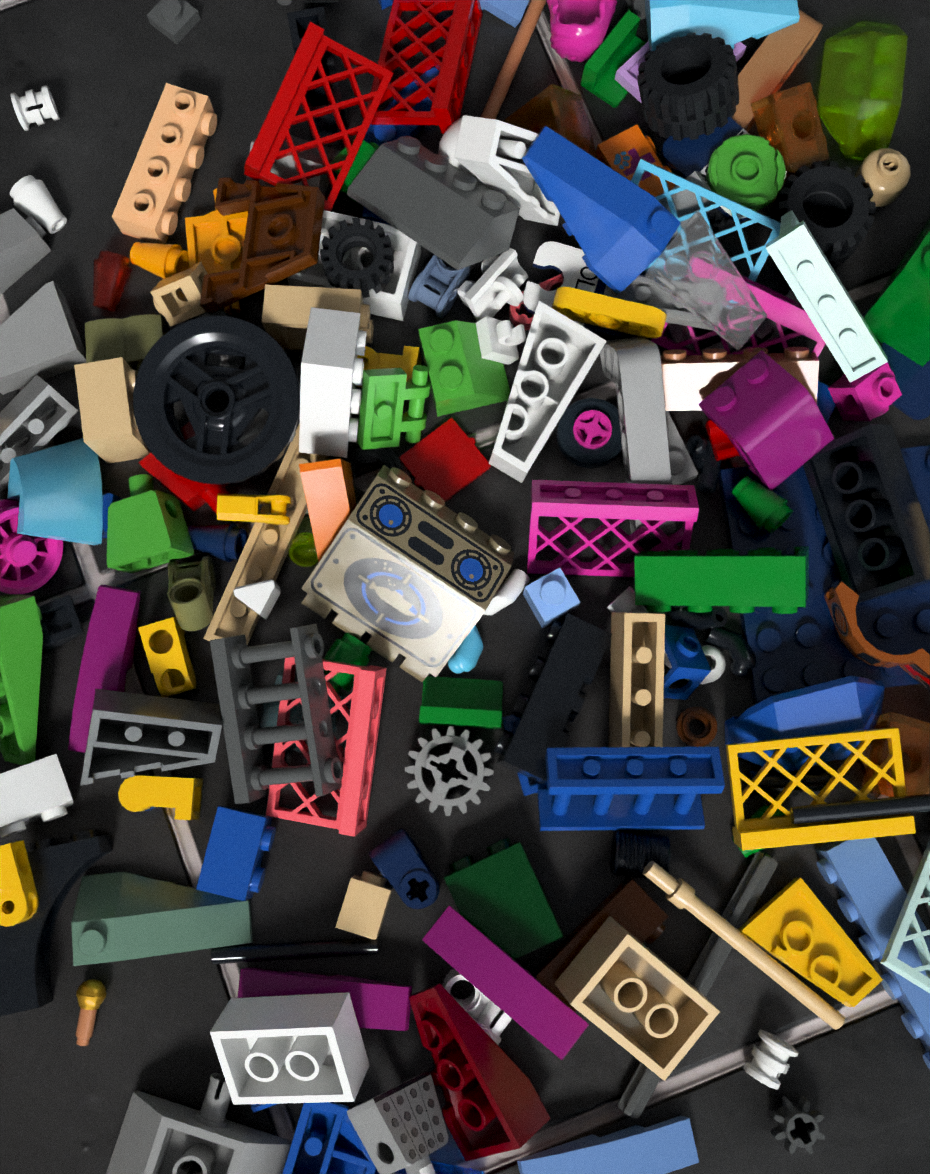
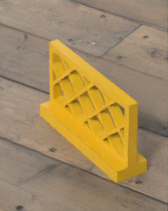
[726,727,916,851]

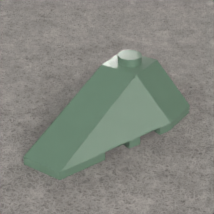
[71,871,253,966]

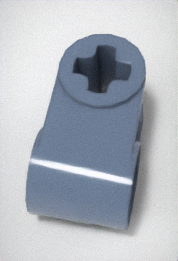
[408,255,471,319]

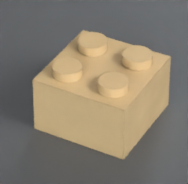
[74,357,151,464]

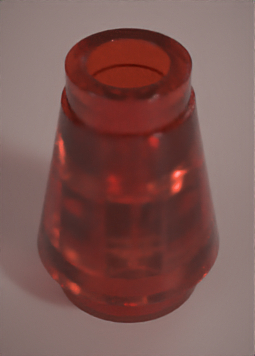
[92,251,132,311]

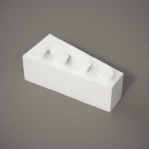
[489,301,606,483]

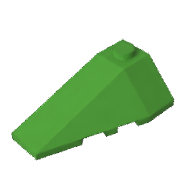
[0,594,43,765]

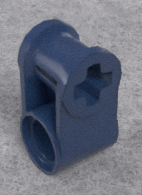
[369,828,440,909]

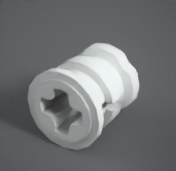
[10,85,60,131]
[743,1030,799,1090]

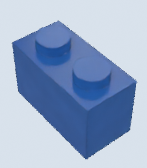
[196,806,276,901]

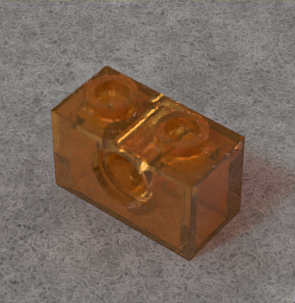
[751,82,830,174]
[861,712,930,798]

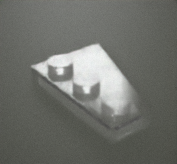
[645,210,767,351]

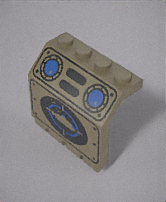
[301,465,514,682]

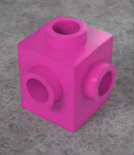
[828,362,902,421]

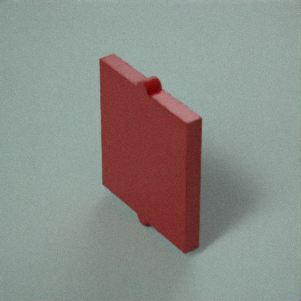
[399,417,491,502]

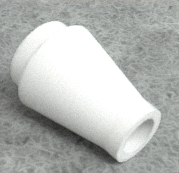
[10,175,67,234]

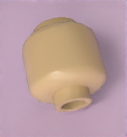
[855,148,911,207]

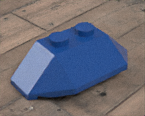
[725,675,885,774]
[282,1102,376,1174]

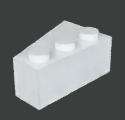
[454,115,560,226]
[0,754,73,838]

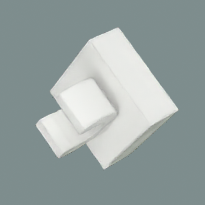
[476,316,526,365]

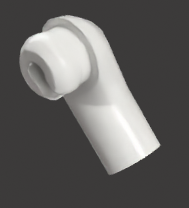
[484,569,530,616]

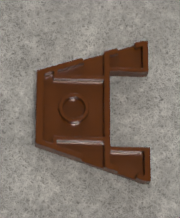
[200,177,325,314]

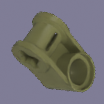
[167,555,216,631]

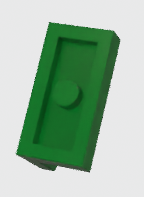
[580,10,646,108]
[419,676,503,729]

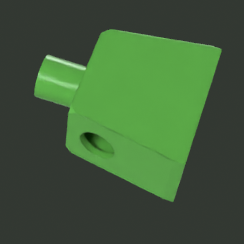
[107,474,194,574]

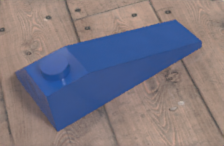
[522,126,681,294]

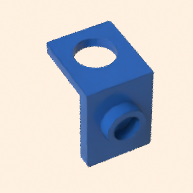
[664,625,711,700]

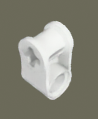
[443,969,512,1045]

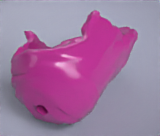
[546,0,617,63]

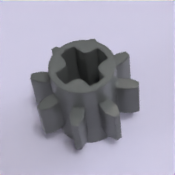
[769,1096,825,1154]

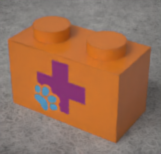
[595,124,675,197]

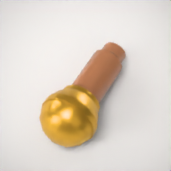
[75,979,107,1046]

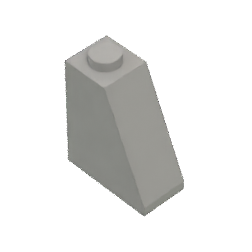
[0,208,51,295]
[0,281,86,395]

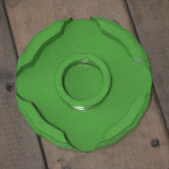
[706,134,786,211]

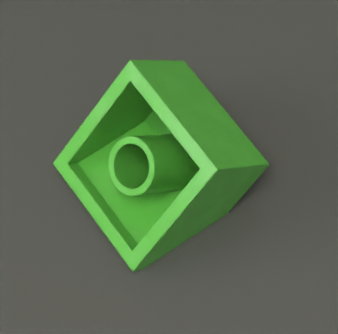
[418,320,510,417]

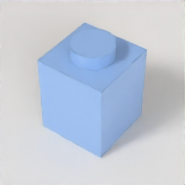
[523,568,580,628]

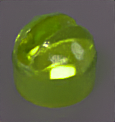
[289,532,318,567]

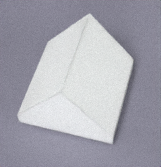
[233,579,281,620]

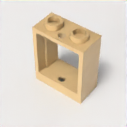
[262,284,374,353]

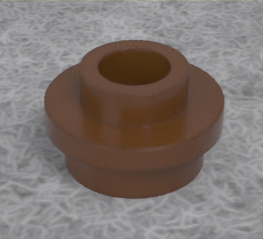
[676,706,717,747]

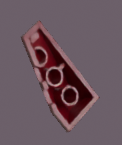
[409,983,551,1161]

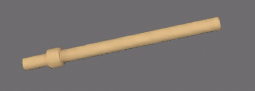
[643,861,845,1030]

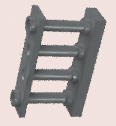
[210,624,343,804]

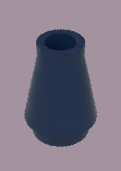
[187,523,247,562]

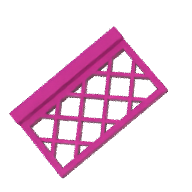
[651,253,826,357]
[527,480,699,577]

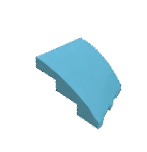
[7,438,103,545]

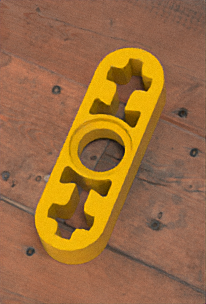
[551,287,667,338]

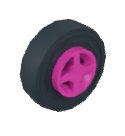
[556,398,622,469]

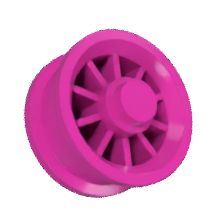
[0,499,63,594]

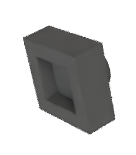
[147,0,201,45]

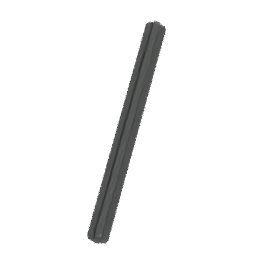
[618,851,778,1119]

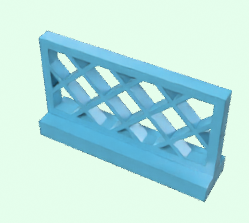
[631,159,781,315]

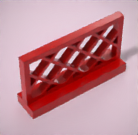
[366,0,483,134]
[244,22,394,211]

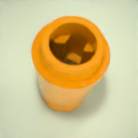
[130,242,189,279]

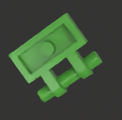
[357,365,431,450]

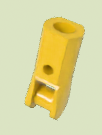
[217,493,291,525]

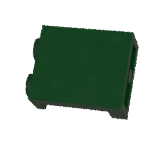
[444,837,563,960]

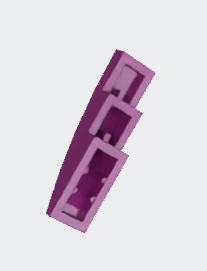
[68,585,141,753]
[422,906,590,1060]
[238,967,412,1031]

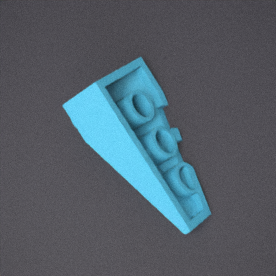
[645,0,800,51]

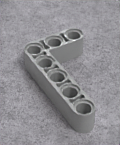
[600,336,676,542]

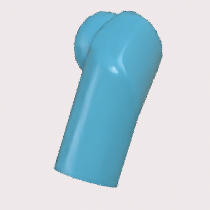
[448,625,483,674]

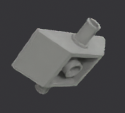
[106,1073,292,1174]

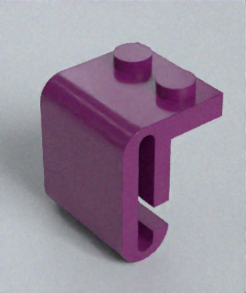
[698,350,834,491]

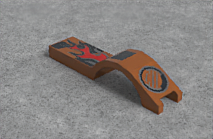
[824,581,930,691]

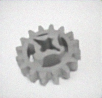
[405,726,494,816]

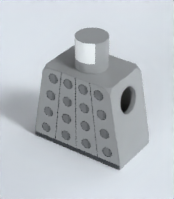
[346,1071,449,1174]

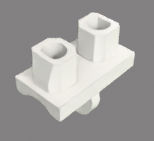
[457,248,528,321]

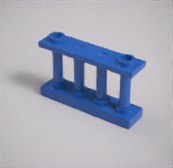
[537,747,725,831]

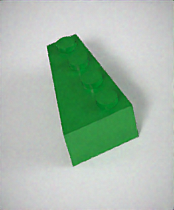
[634,546,809,614]

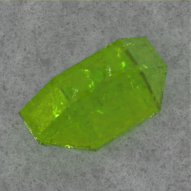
[817,21,908,160]

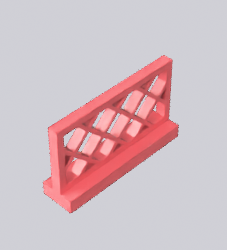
[266,657,387,837]

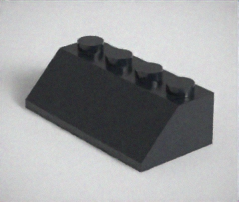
[803,424,930,604]

